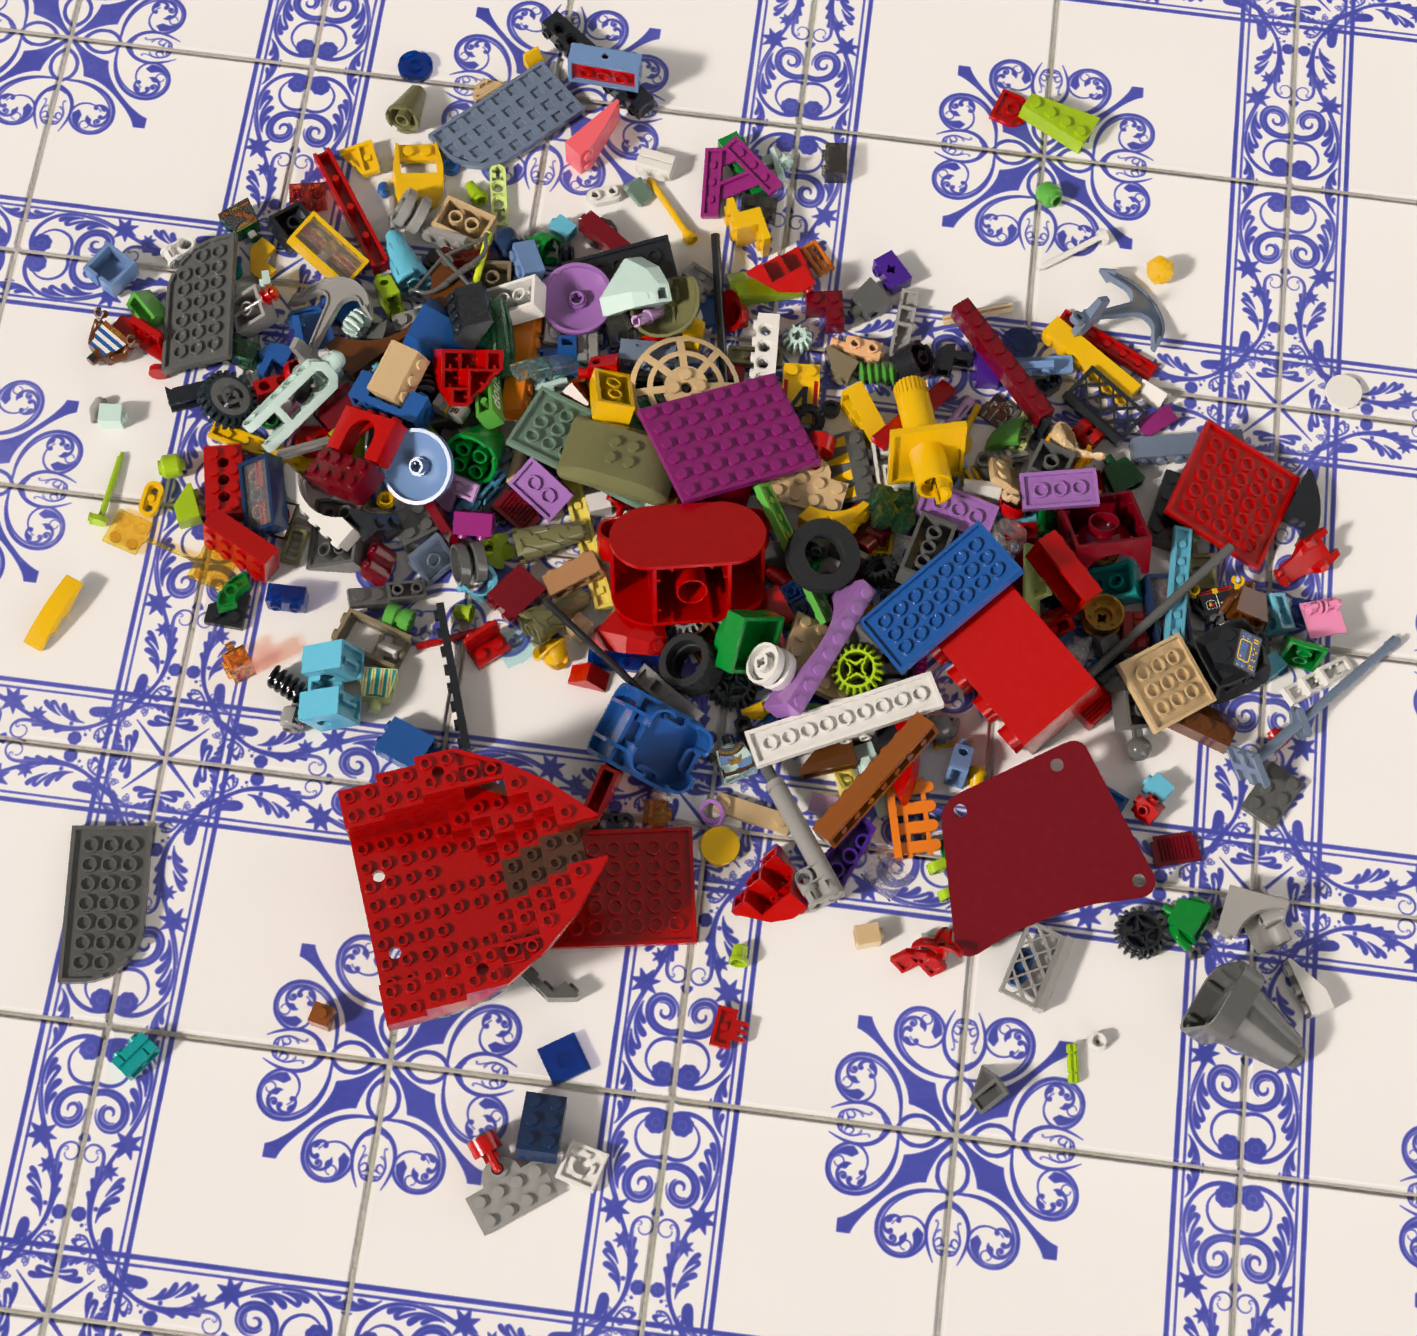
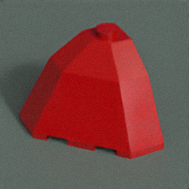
[746,246,817,294]
[433,349,503,407]
[593,609,667,655]
[731,845,808,922]

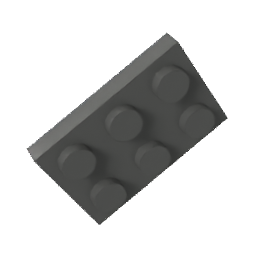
[1240,761,1305,830]

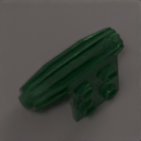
[475,298,516,379]

